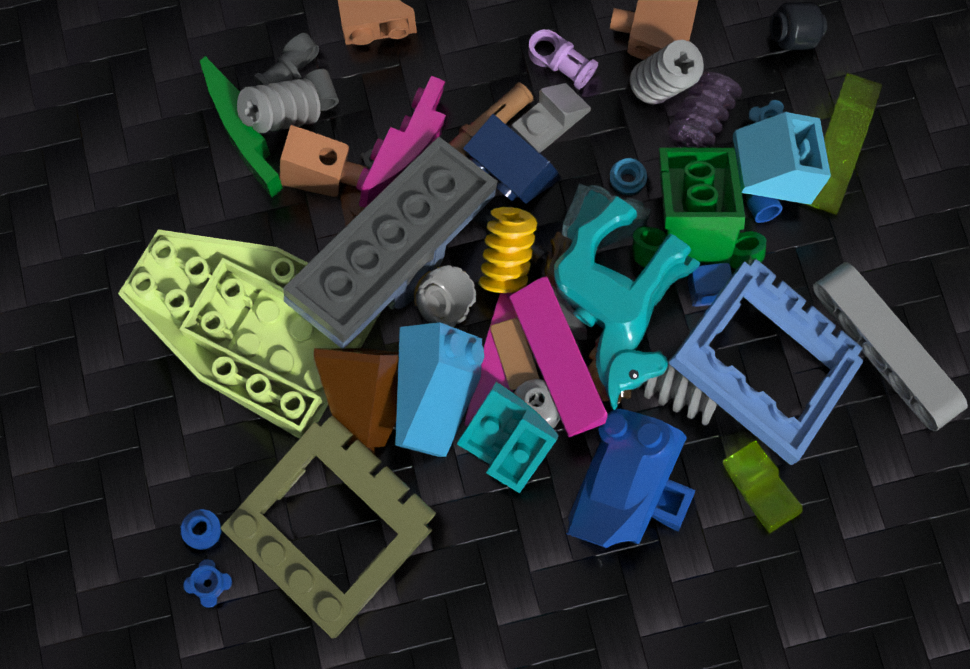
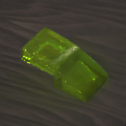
[723,440,802,533]

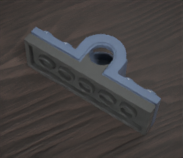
[283,137,498,350]

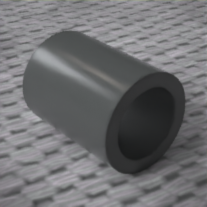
[305,69,339,111]

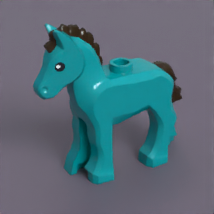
[544,190,700,410]

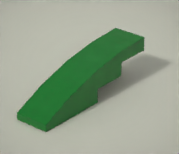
[200,56,283,198]

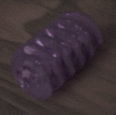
[668,72,742,148]

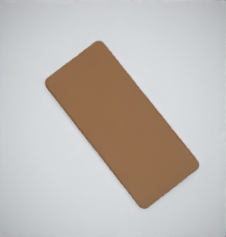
[490,318,539,390]

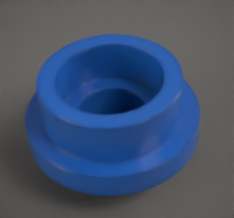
[181,509,221,550]

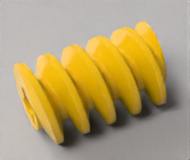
[479,207,537,293]

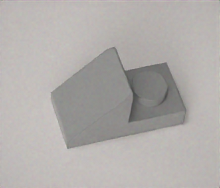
[512,83,591,153]

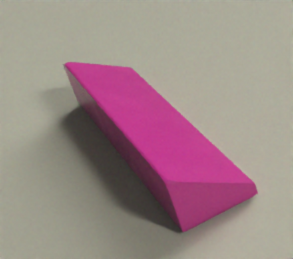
[509,276,607,437]

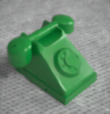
[632,148,767,269]

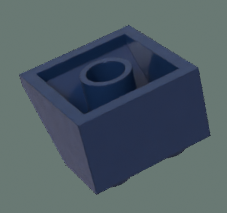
[463,114,561,204]

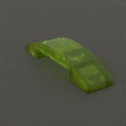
[803,73,882,215]

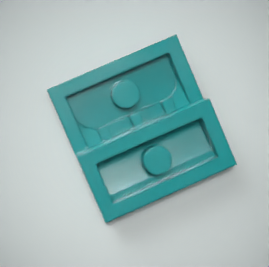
[457,382,559,493]

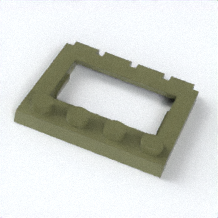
[220,416,436,638]

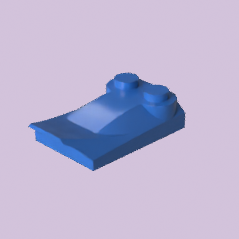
[567,409,687,548]

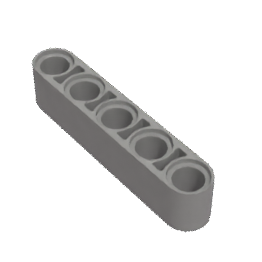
[813,262,968,431]

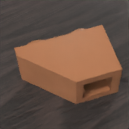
[338,0,417,45]

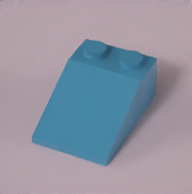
[395,322,484,457]

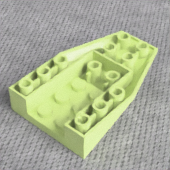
[118,230,381,439]

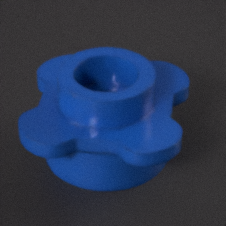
[184,559,232,608]

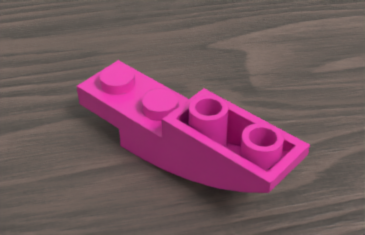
[356,76,446,208]

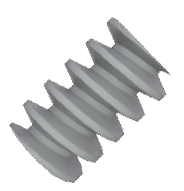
[630,40,704,104]
[237,78,320,133]
[637,350,717,426]

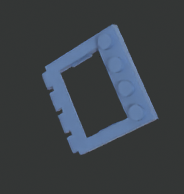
[668,258,863,465]

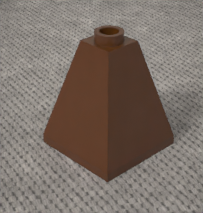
[314,348,399,454]

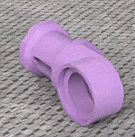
[528,29,598,89]

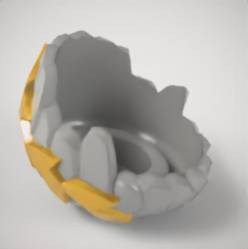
[414,265,476,327]

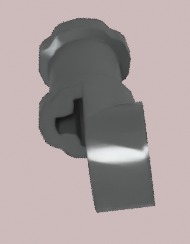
[253,33,319,85]

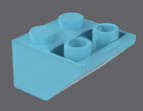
[733,112,831,205]

